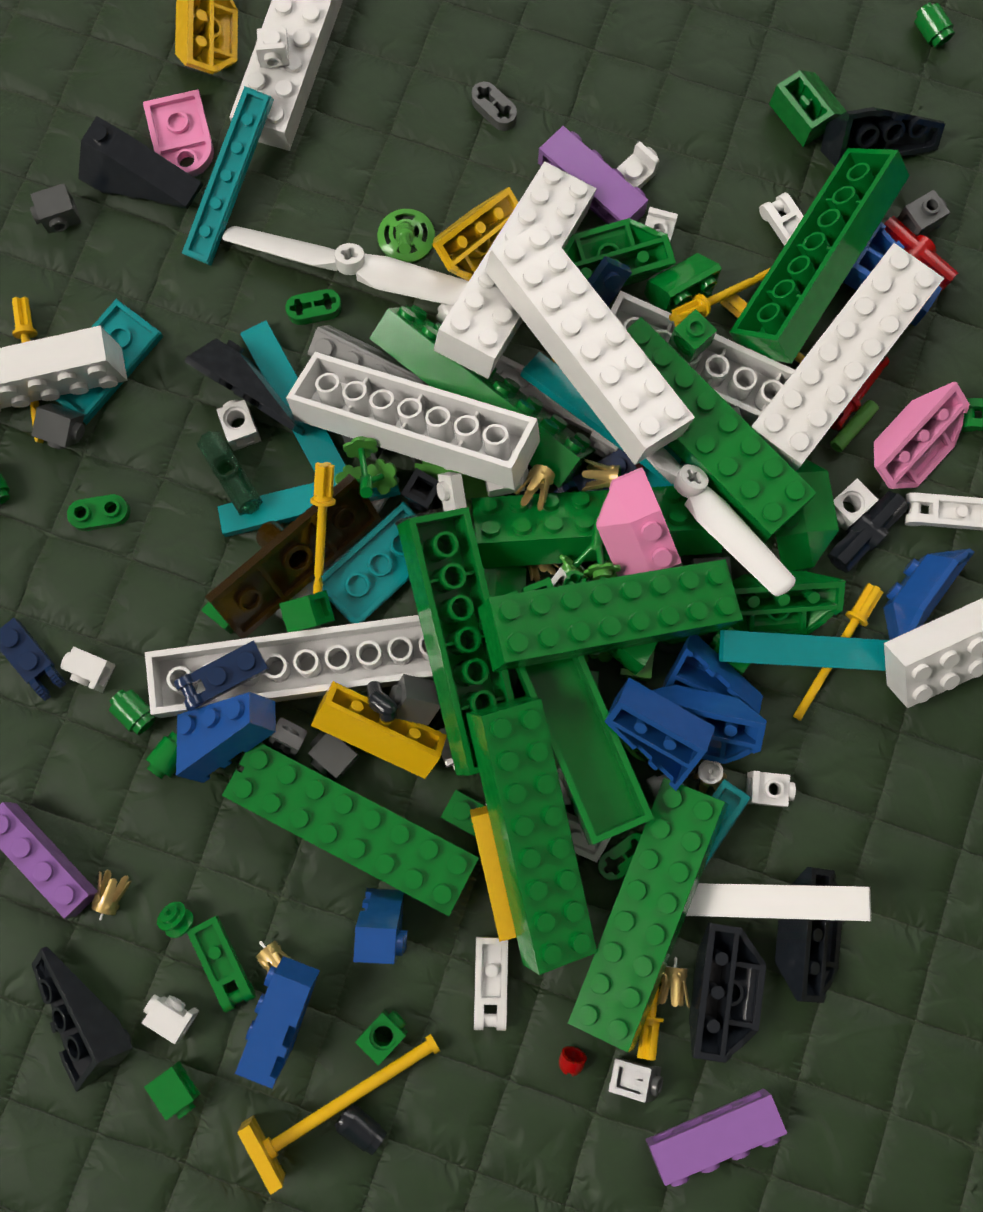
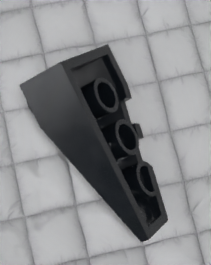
[820,107,945,167]
[78,116,203,209]
[184,338,305,436]
[31,947,133,1092]

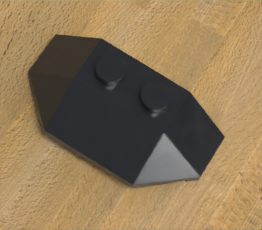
[775,867,842,1003]
[689,923,767,1063]

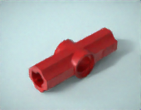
[884,216,959,292]

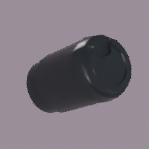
[334,1104,387,1155]

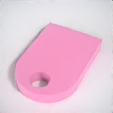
[143,89,214,177]

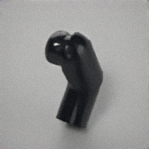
[366,681,398,722]

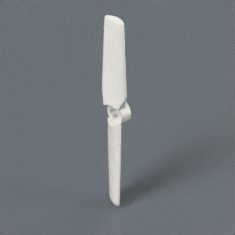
[222,226,469,306]
[646,447,796,596]

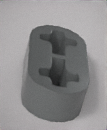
[471,81,517,131]

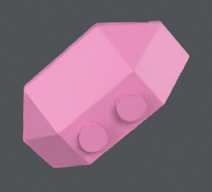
[874,382,970,489]
[596,467,683,576]

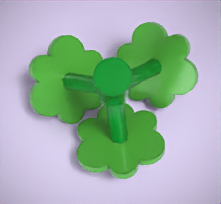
[335,436,398,498]
[559,518,621,581]

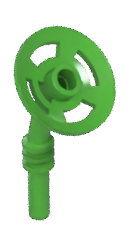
[377,209,435,263]

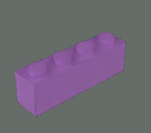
[538,126,648,224]
[0,802,97,919]
[645,1089,787,1187]

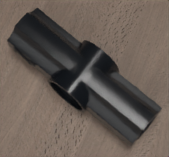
[827,490,909,573]

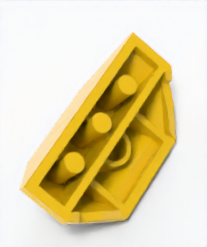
[175,0,238,75]
[432,187,518,281]

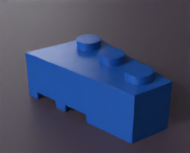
[843,221,942,326]
[663,635,763,714]
[605,678,715,791]
[176,692,276,783]
[353,888,408,964]
[235,956,320,1089]

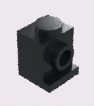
[401,468,440,512]

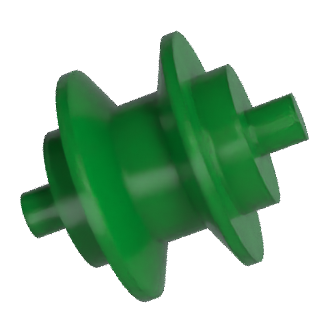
[157,902,194,938]

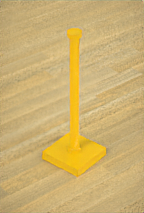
[237,1034,440,1195]

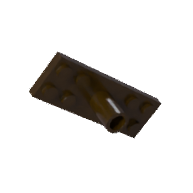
[205,474,382,639]

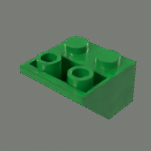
[769,70,847,147]
[644,253,722,314]

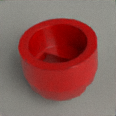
[559,1046,587,1076]

